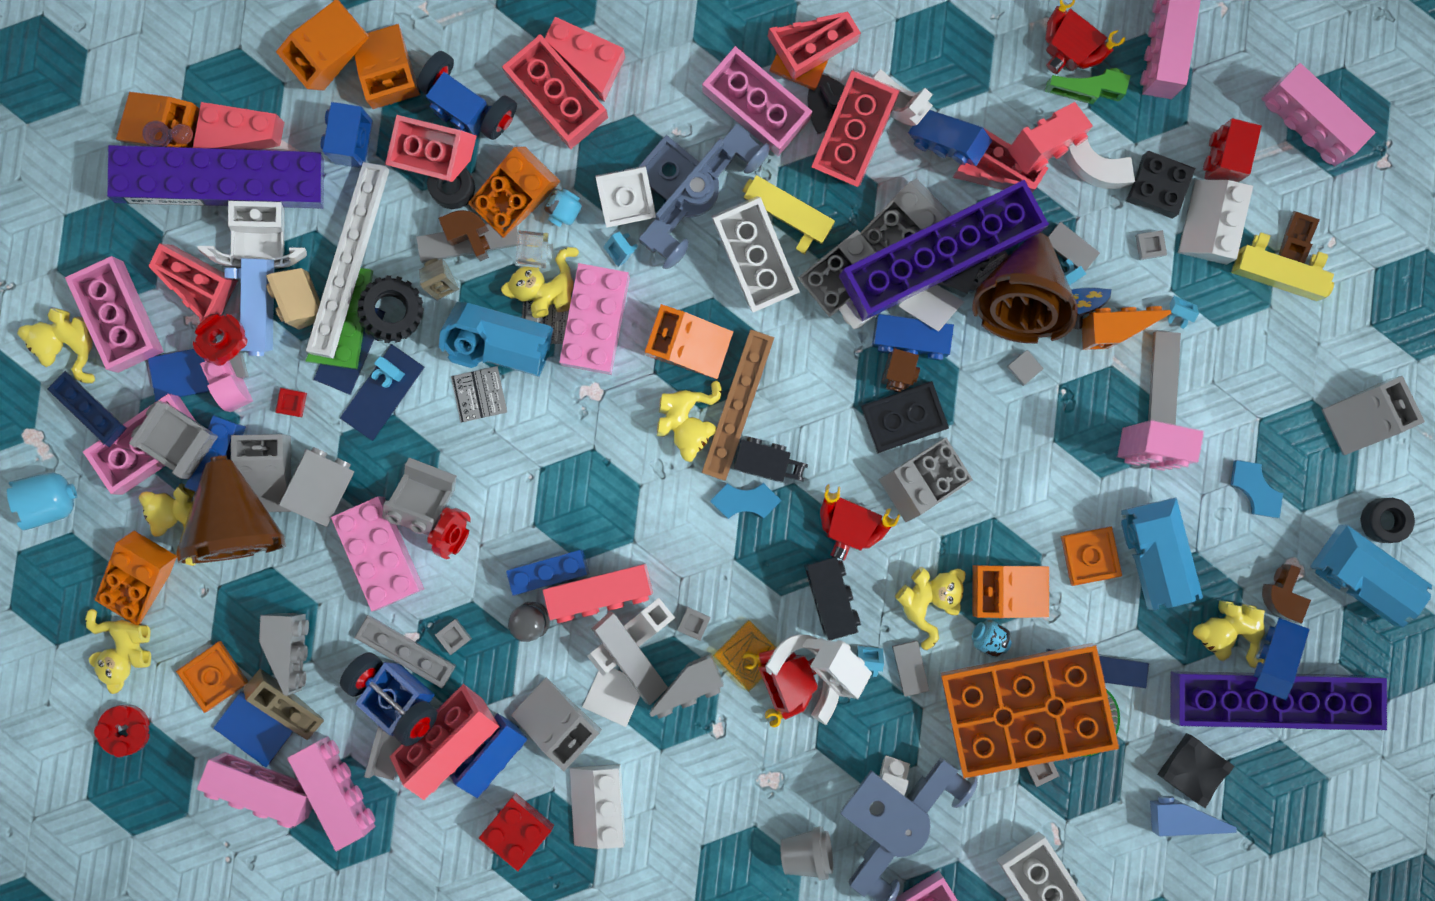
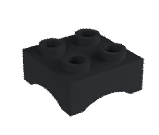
[1126,150,1195,219]
[1157,733,1235,808]

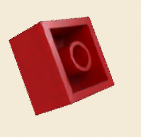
[1203,118,1262,182]
[479,793,555,871]

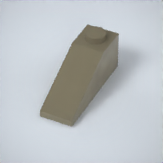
[419,258,459,300]
[243,669,324,740]

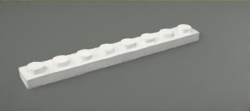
[306,162,389,359]

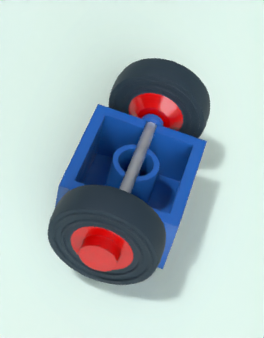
[417,51,517,140]
[340,652,437,746]

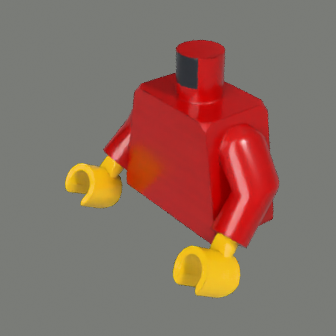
[1045,0,1125,74]
[820,484,900,561]
[742,649,818,727]

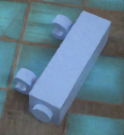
[224,258,274,356]

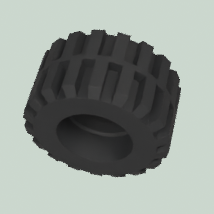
[357,275,424,343]

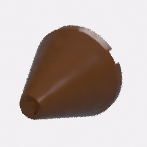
[972,232,1078,344]
[176,456,286,564]

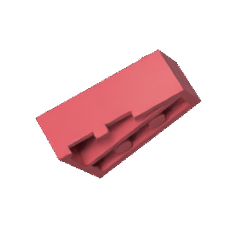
[768,11,861,80]
[193,102,285,150]
[149,243,238,322]

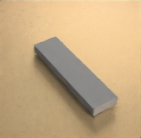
[416,219,520,263]
[1148,331,1181,425]
[591,612,668,705]
[354,615,456,688]

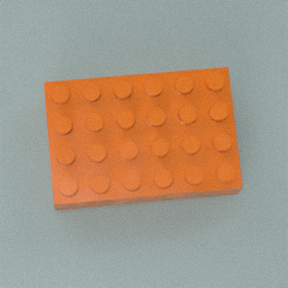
[940,643,1119,778]

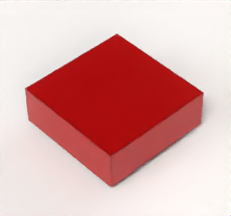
[275,388,307,418]

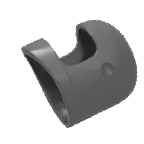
[508,601,550,642]

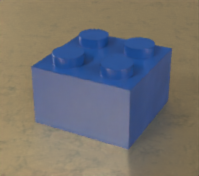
[320,102,373,168]

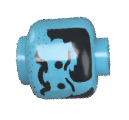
[544,188,582,227]
[972,620,1012,657]

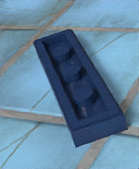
[47,371,127,447]
[1046,648,1149,689]

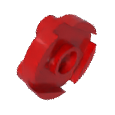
[193,314,247,366]
[427,507,471,559]
[94,705,150,757]

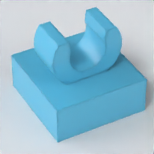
[603,231,638,267]
[1064,259,1086,286]
[1168,296,1199,329]
[371,356,405,388]
[856,646,884,677]

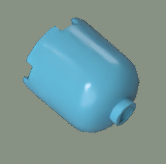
[7,472,77,530]

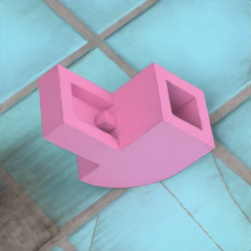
[200,361,253,412]

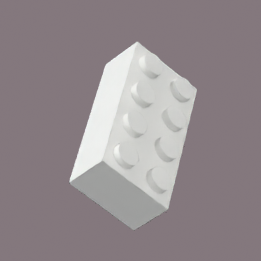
[711,196,800,312]
[996,831,1086,901]

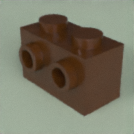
[881,349,920,392]

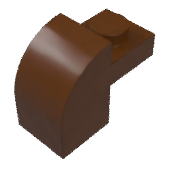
[438,210,490,261]
[1262,564,1311,624]

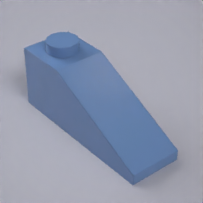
[1150,796,1237,836]

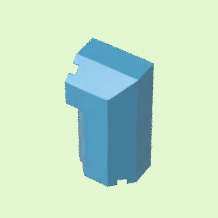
[439,302,554,377]
[1121,497,1203,610]
[1310,525,1432,627]

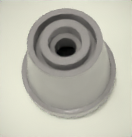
[781,826,833,880]

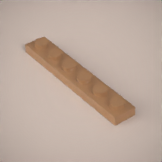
[702,330,775,481]

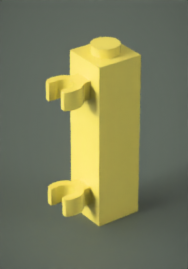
[742,175,835,255]
[1231,232,1334,301]

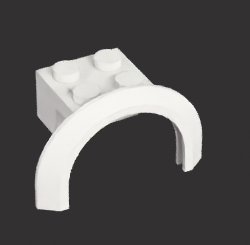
[198,201,307,269]
[766,634,872,725]

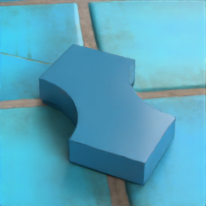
[1230,460,1283,518]
[710,483,782,519]

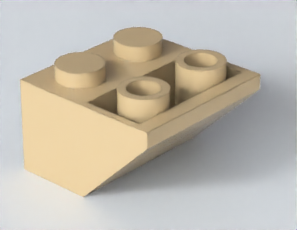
[266,268,321,330]

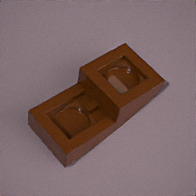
[1279,211,1320,264]

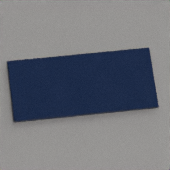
[313,308,386,395]
[340,344,425,441]

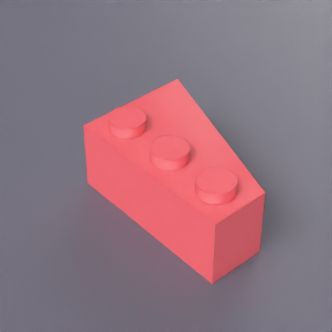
[545,17,625,102]
[1008,102,1093,174]
[952,129,1048,193]

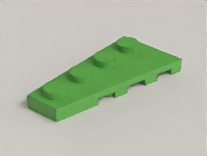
[306,268,373,370]

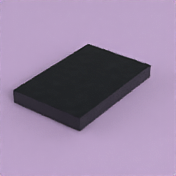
[860,381,949,454]

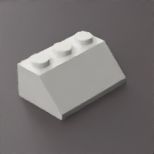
[1178,180,1253,265]
[570,764,626,849]

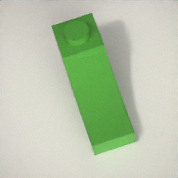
[1045,68,1131,105]

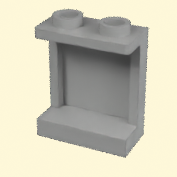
[129,401,218,479]
[278,447,354,527]
[382,458,457,535]

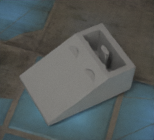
[861,178,951,252]
[798,230,876,318]
[1322,376,1425,455]
[231,434,291,512]
[879,438,973,522]
[259,613,309,696]
[650,653,724,719]
[511,677,602,771]

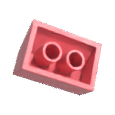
[385,115,476,182]

